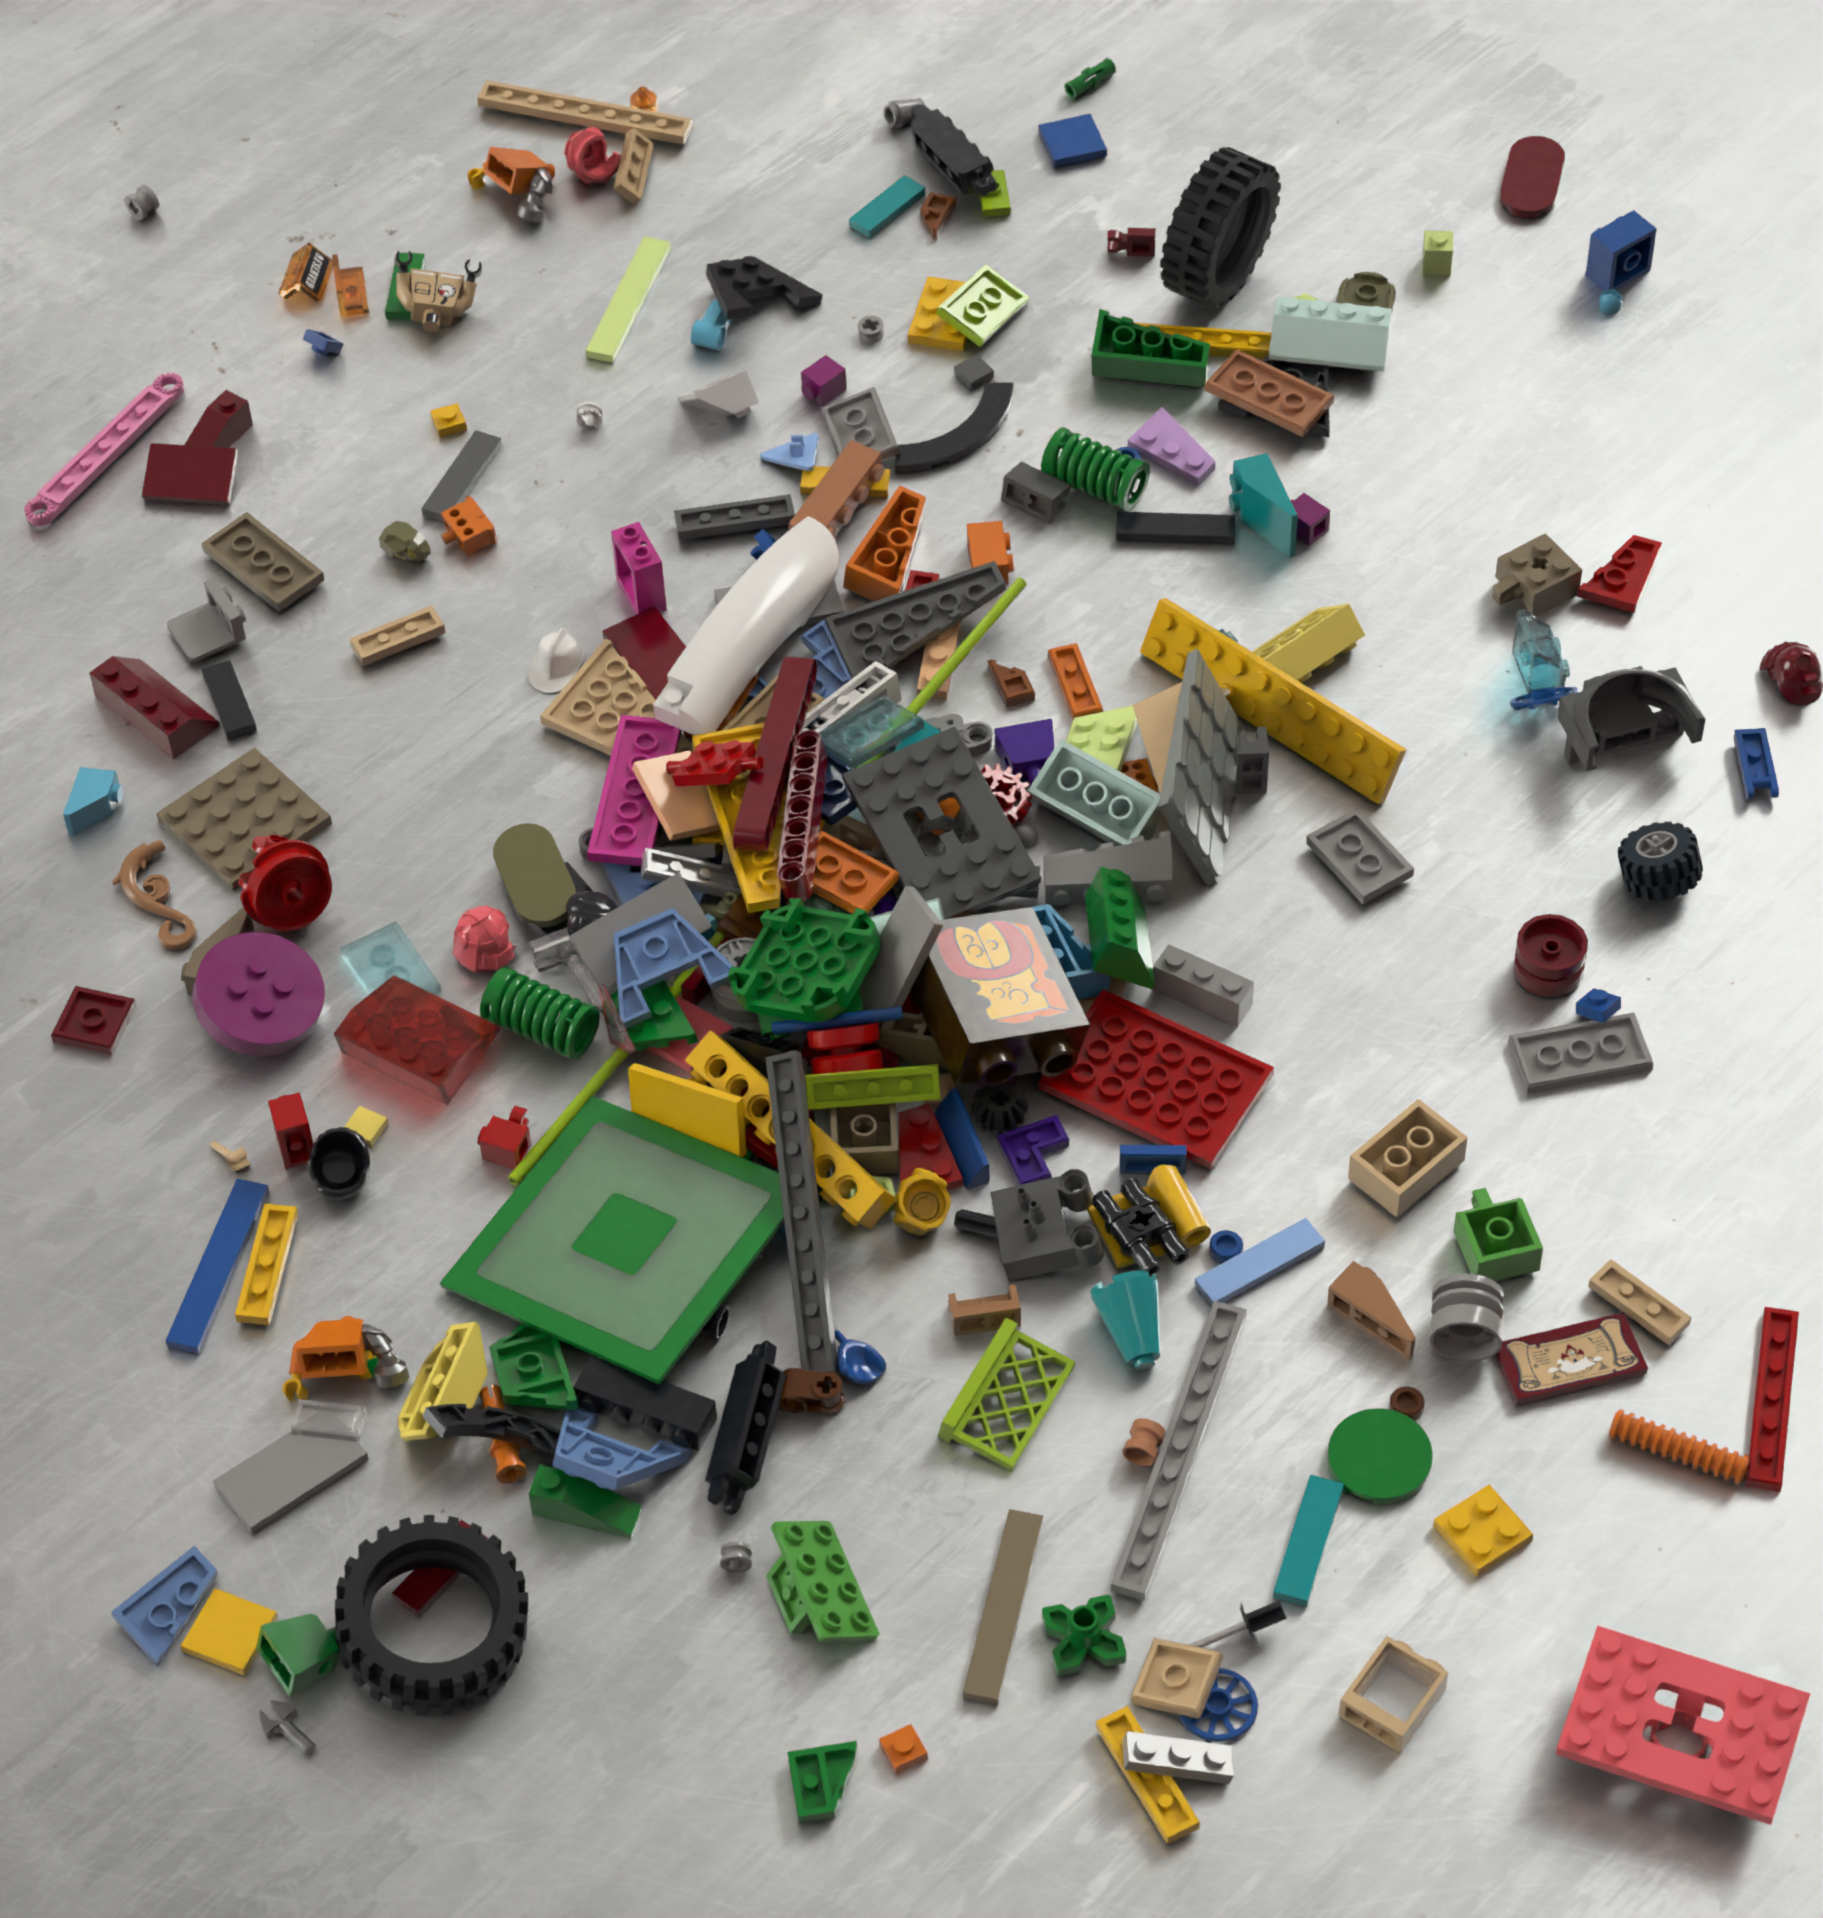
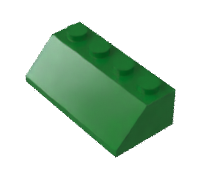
[1085,866,1155,989]

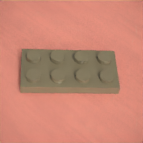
[201,512,325,612]

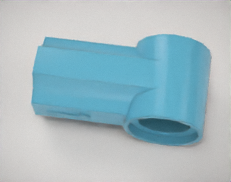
[691,300,732,351]

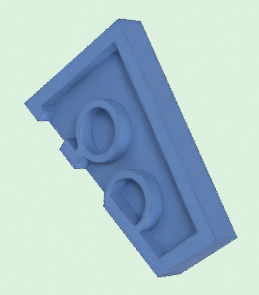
[111,1546,218,1667]

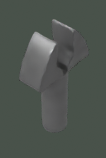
[260,1701,316,1755]

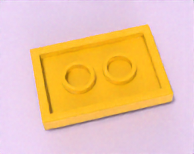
[908,276,968,351]

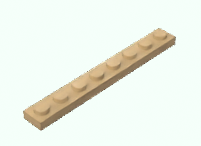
[477,80,693,145]

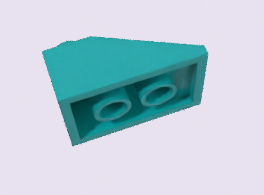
[1228,453,1298,557]

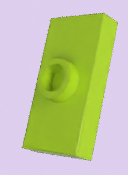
[979,170,1011,217]

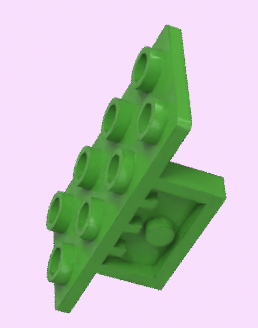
[766,1521,880,1642]

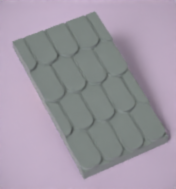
[1133,649,1244,887]

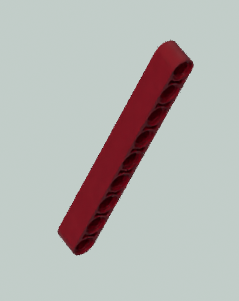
[733,657,817,852]

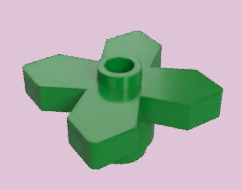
[1042,1595,1127,1676]

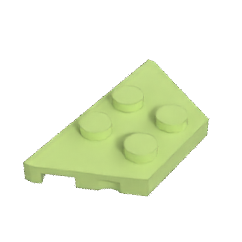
[1066,705,1138,772]

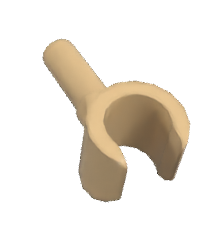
[210,1140,250,1172]

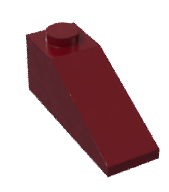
[184,390,253,448]

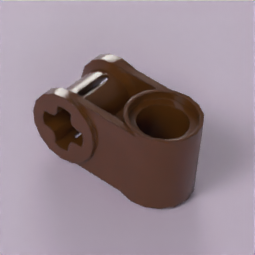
[778,1368,845,1416]

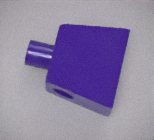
[994,718,1055,787]

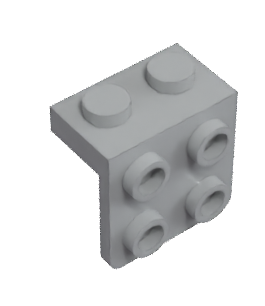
[167,578,246,662]

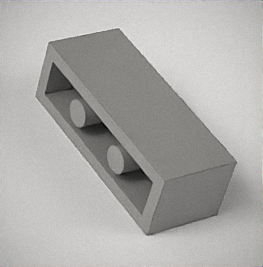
[1152,944,1254,1028]

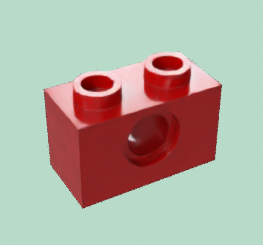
[268,1092,313,1170]

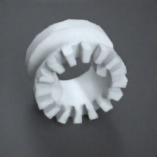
[576,401,602,430]

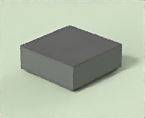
[954,354,994,390]

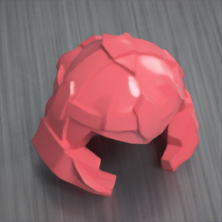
[564,127,621,185]
[452,905,518,972]

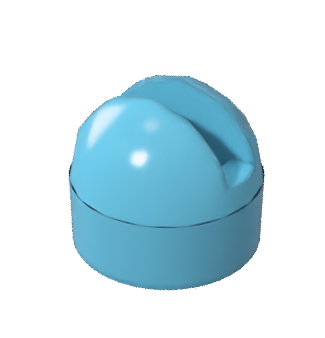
[1599,289,1622,314]

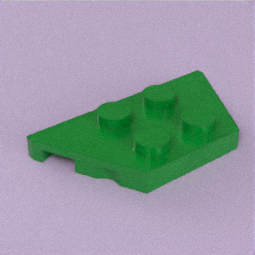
[603,980,698,1052]
[489,1324,579,1410]

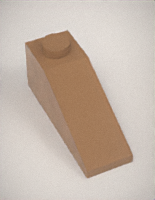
[1327,1261,1416,1360]

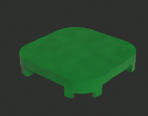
[728,898,882,1022]

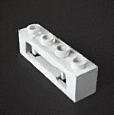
[802,661,902,753]

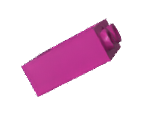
[611,522,667,615]

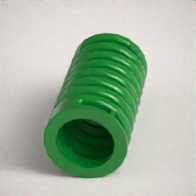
[1041,427,1150,512]
[480,967,600,1060]

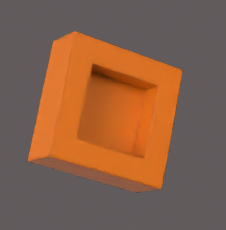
[879,1724,928,1774]

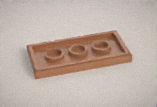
[1205,349,1334,437]

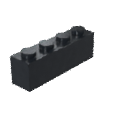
[573,1355,717,1451]

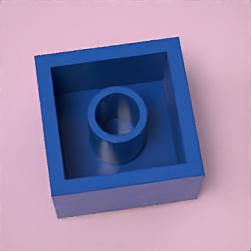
[1585,210,1657,291]

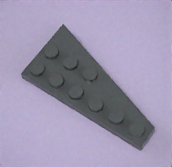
[825,561,1006,690]

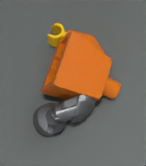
[467,147,555,222]
[282,1316,410,1402]

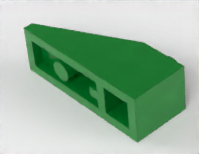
[528,1465,642,1539]

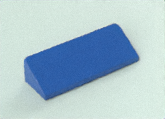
[935,1088,990,1189]

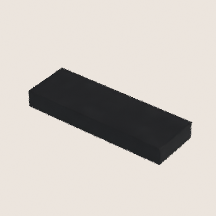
[201,660,257,739]

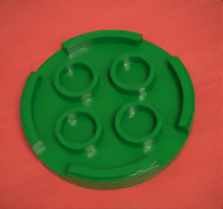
[1327,1408,1433,1505]

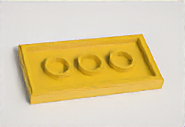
[628,1063,747,1157]

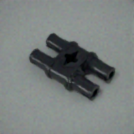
[1092,1178,1190,1277]

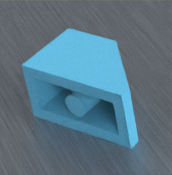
[63,767,123,835]

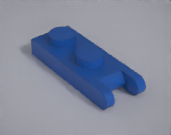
[1733,728,1779,799]

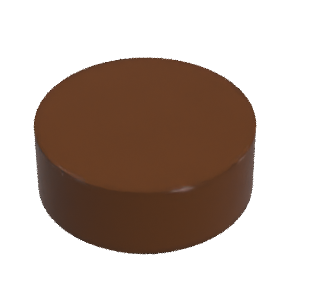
[1389,1386,1425,1421]

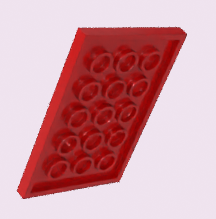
[1038,989,1274,1169]

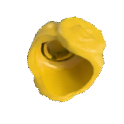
[893,1168,951,1236]

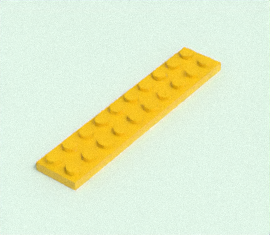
[1139,598,1407,805]

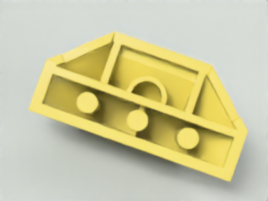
[397,1322,488,1441]

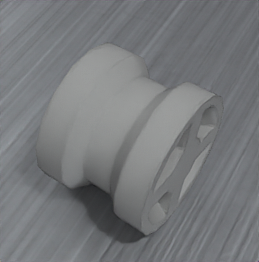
[124,185,160,220]

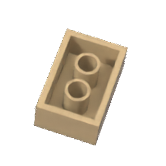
[1348,1099,1468,1218]

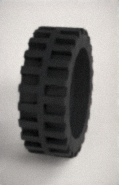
[1160,147,1281,309]
[335,1515,528,1716]

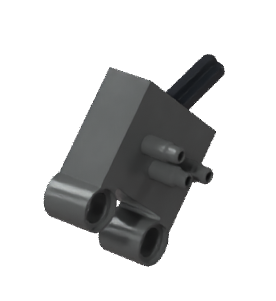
[954,1169,1104,1281]

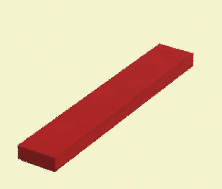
[1745,1306,1799,1492]

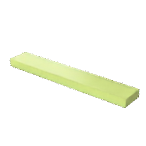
[586,236,671,363]

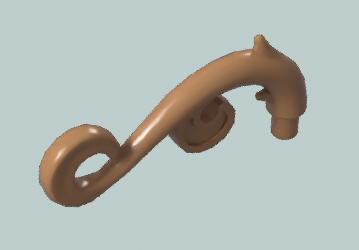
[112,839,197,950]

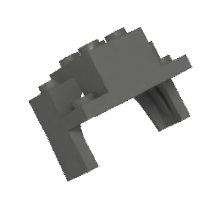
[1557,666,1706,771]

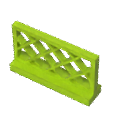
[805,1064,940,1110]
[937,1318,1076,1471]

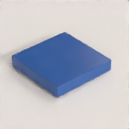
[1038,113,1107,168]

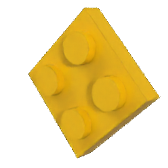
[1433,1484,1533,1576]

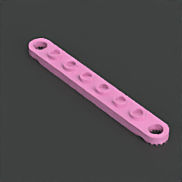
[24,372,184,526]

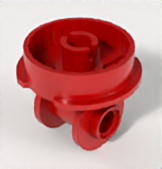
[238,834,332,931]

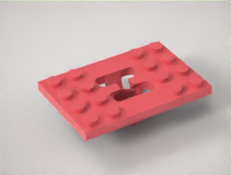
[1555,1625,1810,1825]

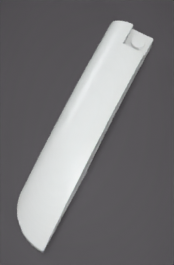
[653,516,839,735]

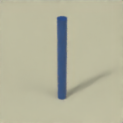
[772,1006,903,1035]

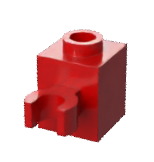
[477,1105,532,1170]

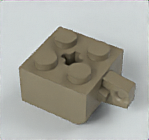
[1492,533,1583,616]
[830,1103,899,1175]

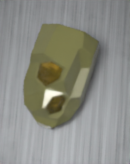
[379,521,431,562]

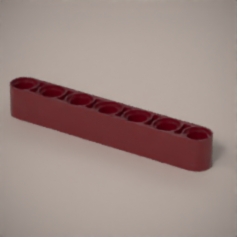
[777,730,828,903]

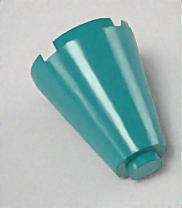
[1090,1270,1160,1370]

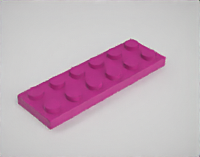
[587,715,682,866]

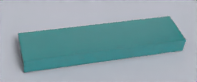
[1273,1474,1344,1607]

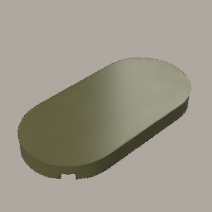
[1336,272,1396,322]
[493,823,576,928]

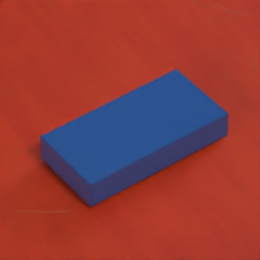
[1119,1145,1187,1174]

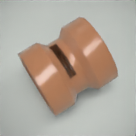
[1122,1418,1166,1467]

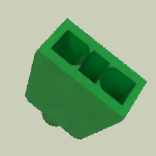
[256,1614,340,1697]

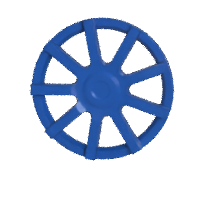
[1510,687,1579,710]
[1178,1668,1258,1743]

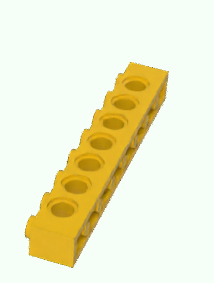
[685,1030,896,1230]

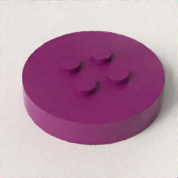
[192,932,325,1057]

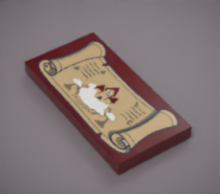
[1495,1312,1648,1406]

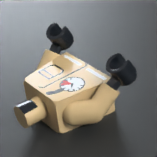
[394,251,482,333]

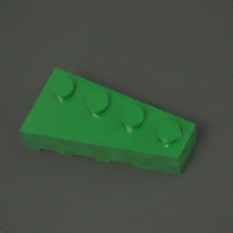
[1091,309,1210,388]

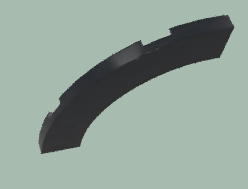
[895,382,1014,473]
[422,1404,595,1483]

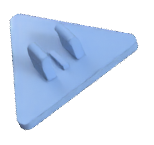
[760,433,819,471]

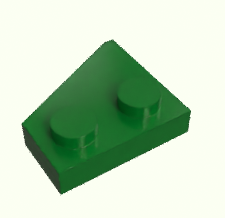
[787,1741,858,1824]

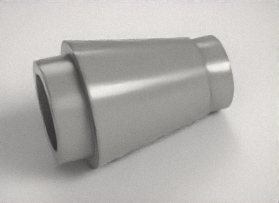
[883,98,925,128]

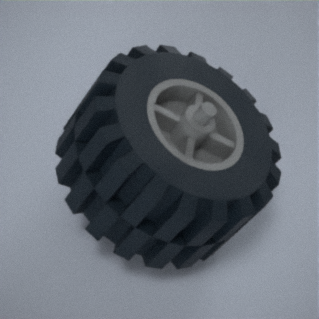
[1617,821,1703,902]

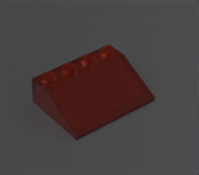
[334,975,501,1105]

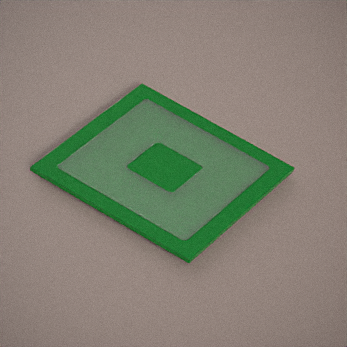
[440,1096,784,1385]

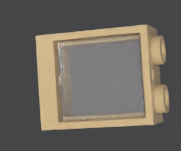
[1339,1636,1448,1753]

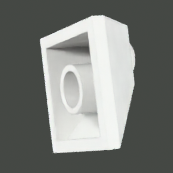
[678,371,759,418]

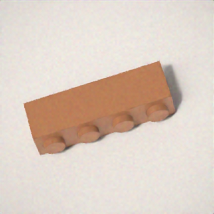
[789,440,884,540]

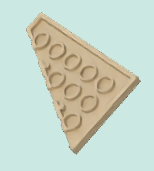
[540,639,694,756]

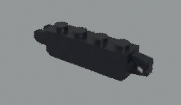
[911,104,997,196]
[705,1340,786,1515]

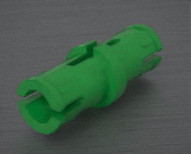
[1064,58,1116,99]

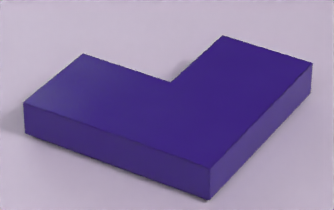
[996,1115,1070,1185]

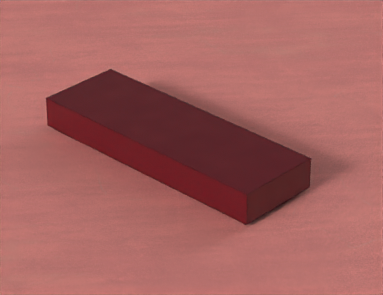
[392,1519,488,1618]

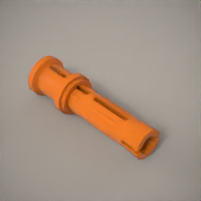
[479,1385,527,1484]

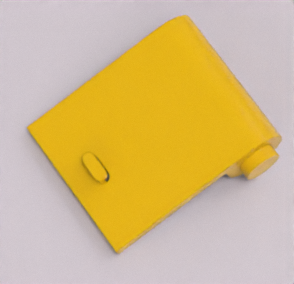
[1087,1164,1211,1268]

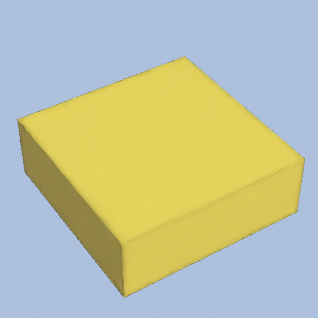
[344,1106,388,1148]

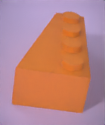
[843,485,926,602]

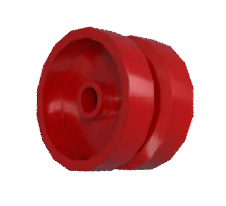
[807,1022,884,1074]

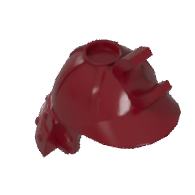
[1760,641,1823,705]

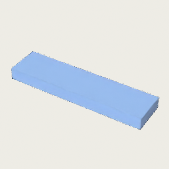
[1194,1218,1325,1306]

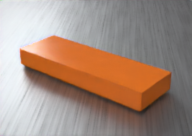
[1048,643,1103,720]

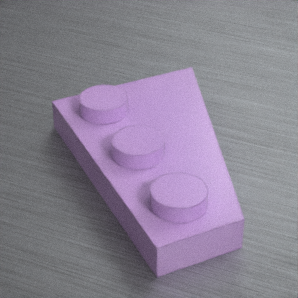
[1127,407,1216,486]

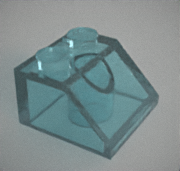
[1512,610,1570,693]

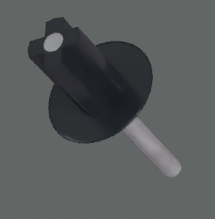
[1189,1601,1287,1648]

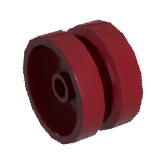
[1513,914,1588,997]

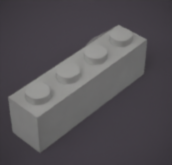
[1043,830,1172,905]

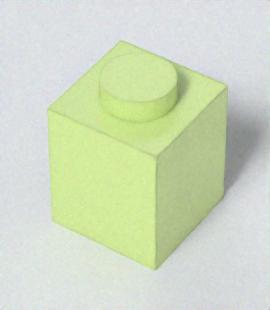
[1422,231,1453,276]

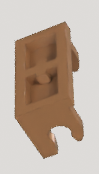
[948,1284,1021,1336]

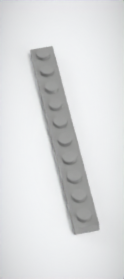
[1111,1300,1247,1601]

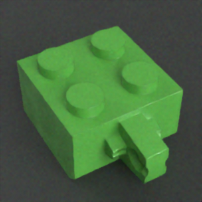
[1453,1187,1543,1281]

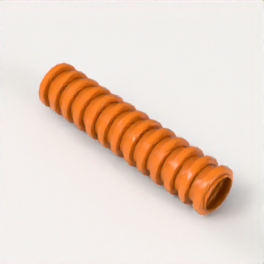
[1609,1409,1750,1485]

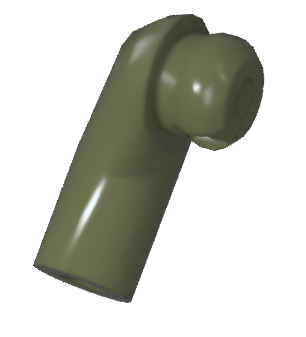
[700,891,739,921]

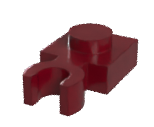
[1107,228,1156,257]

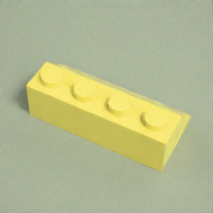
[1252,604,1365,683]

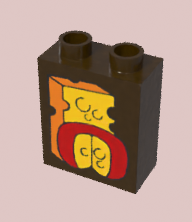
[911,907,1090,1086]

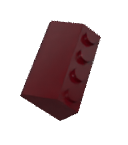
[89,656,220,760]

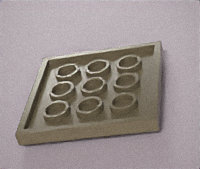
[156,747,332,891]

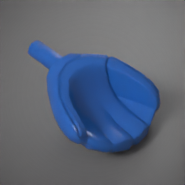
[834,1330,887,1384]

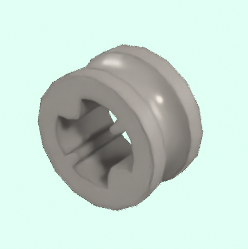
[858,316,884,343]
[720,1541,752,1573]

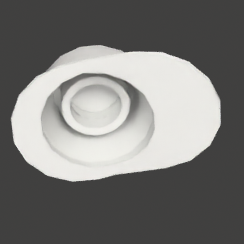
[528,627,585,694]

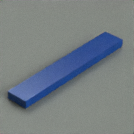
[165,1178,270,1354]

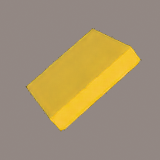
[181,1588,279,1676]

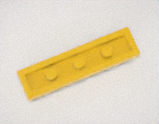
[235,1203,298,1325]
[1096,1706,1200,1845]

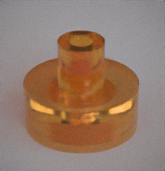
[630,87,658,112]

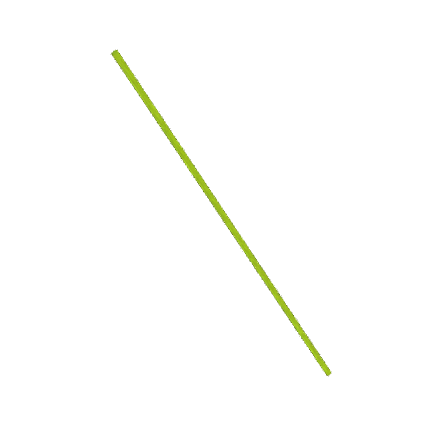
[507,577,1027,1186]

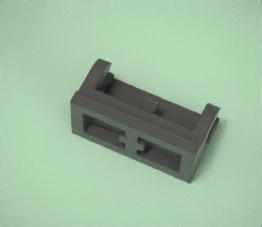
[1001,462,1071,523]
[1236,727,1269,794]

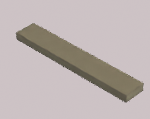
[963,1509,1043,1705]

